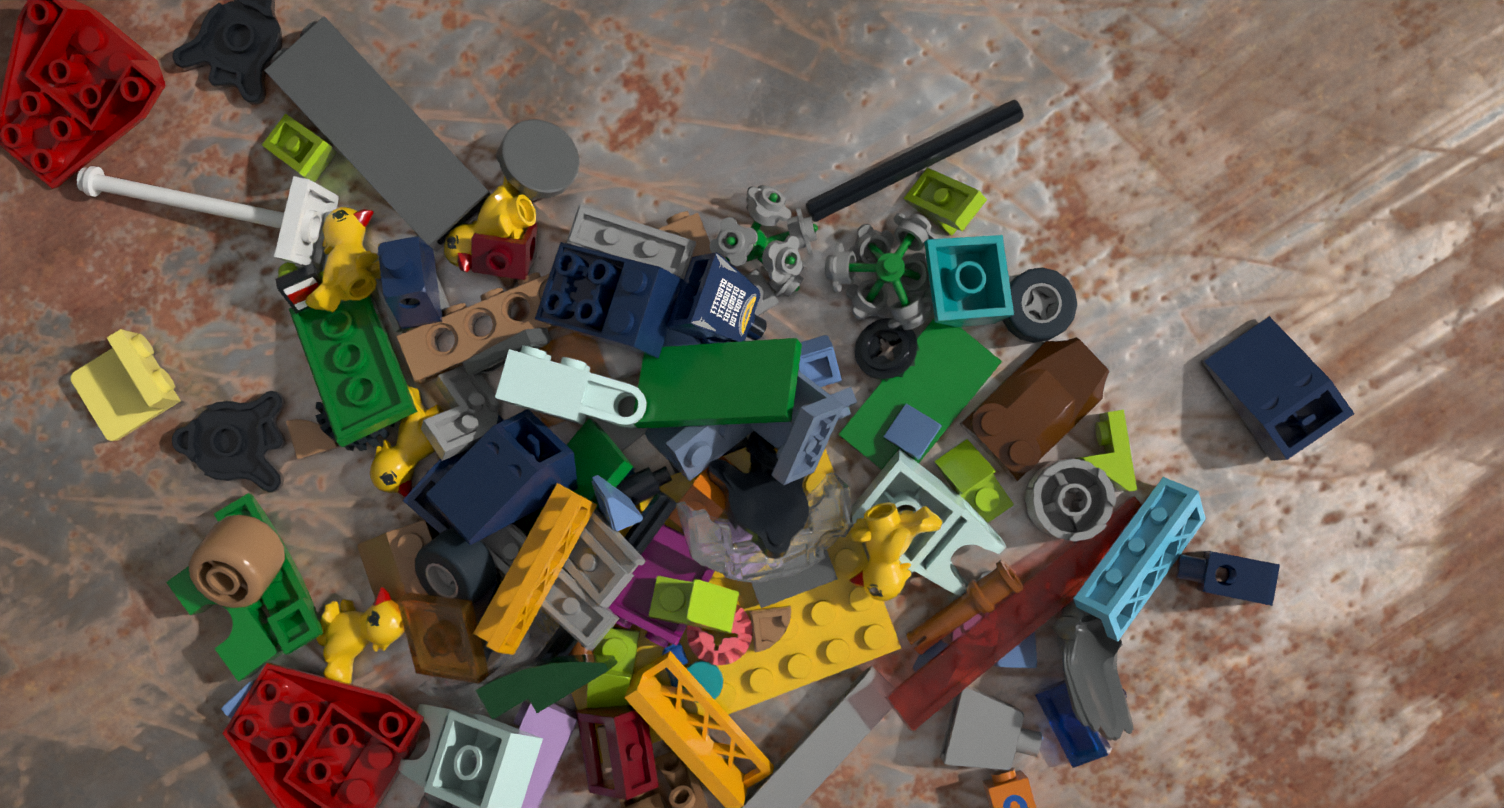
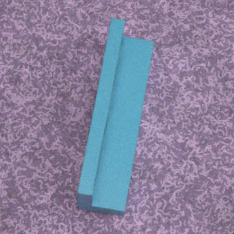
[1073,477,1206,642]

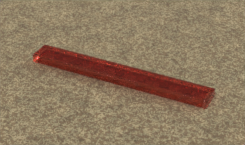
[885,496,1142,731]

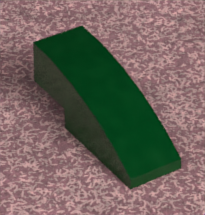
[475,654,618,720]

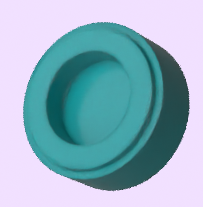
[684,660,723,703]

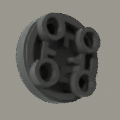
[496,119,580,201]

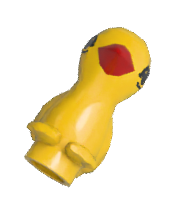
[444,176,536,272]
[305,207,381,312]
[369,385,444,497]
[849,502,942,601]
[316,587,407,684]

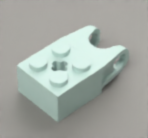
[495,345,647,428]
[848,449,1006,596]
[398,704,543,808]

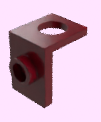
[471,222,537,280]

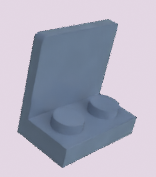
[750,371,844,485]

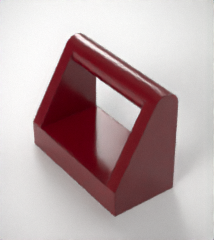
[576,705,659,800]

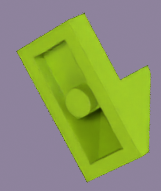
[262,113,337,182]
[903,167,987,235]
[1075,409,1137,492]
[934,439,1014,523]
[649,576,739,634]
[587,627,640,708]

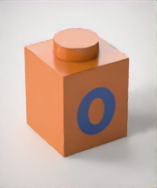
[982,767,1037,808]

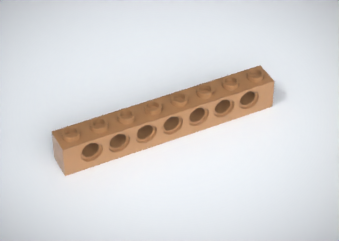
[397,211,712,384]

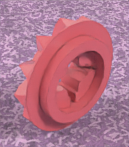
[687,604,752,665]

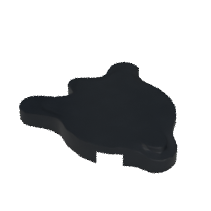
[172,0,283,105]
[172,391,285,492]
[707,459,809,559]

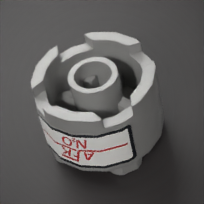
[1025,458,1116,542]

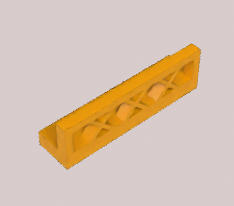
[473,483,597,655]
[624,651,774,808]

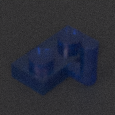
[1035,680,1127,768]

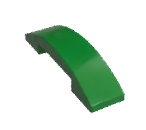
[214,493,323,655]

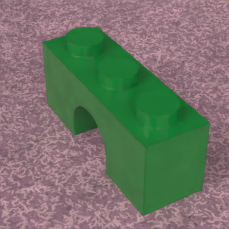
[166,566,284,682]

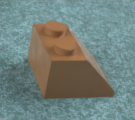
[357,520,440,613]

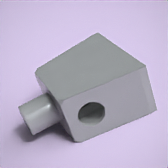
[940,682,1042,770]

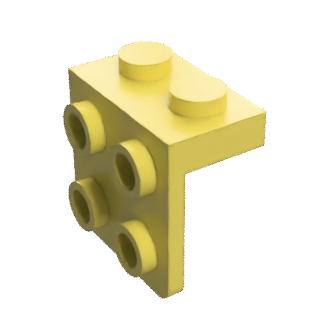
[71,329,181,441]

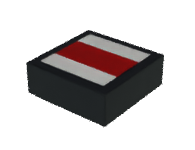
[275,263,323,314]

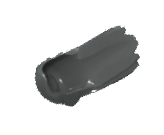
[1051,599,1134,741]

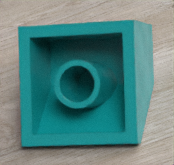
[924,235,1014,327]

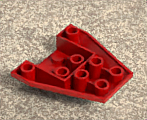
[0,0,166,189]
[222,663,424,808]

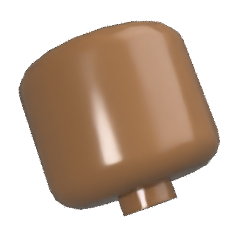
[188,515,285,608]

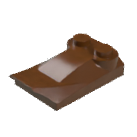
[960,337,1110,481]

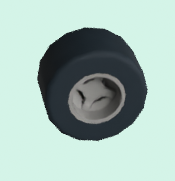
[1002,267,1078,343]
[414,528,496,611]

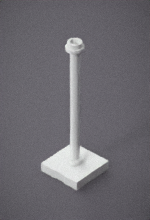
[77,166,339,272]

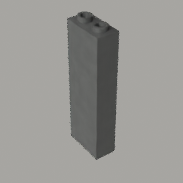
[264,16,491,252]

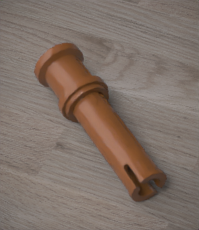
[906,559,1023,655]

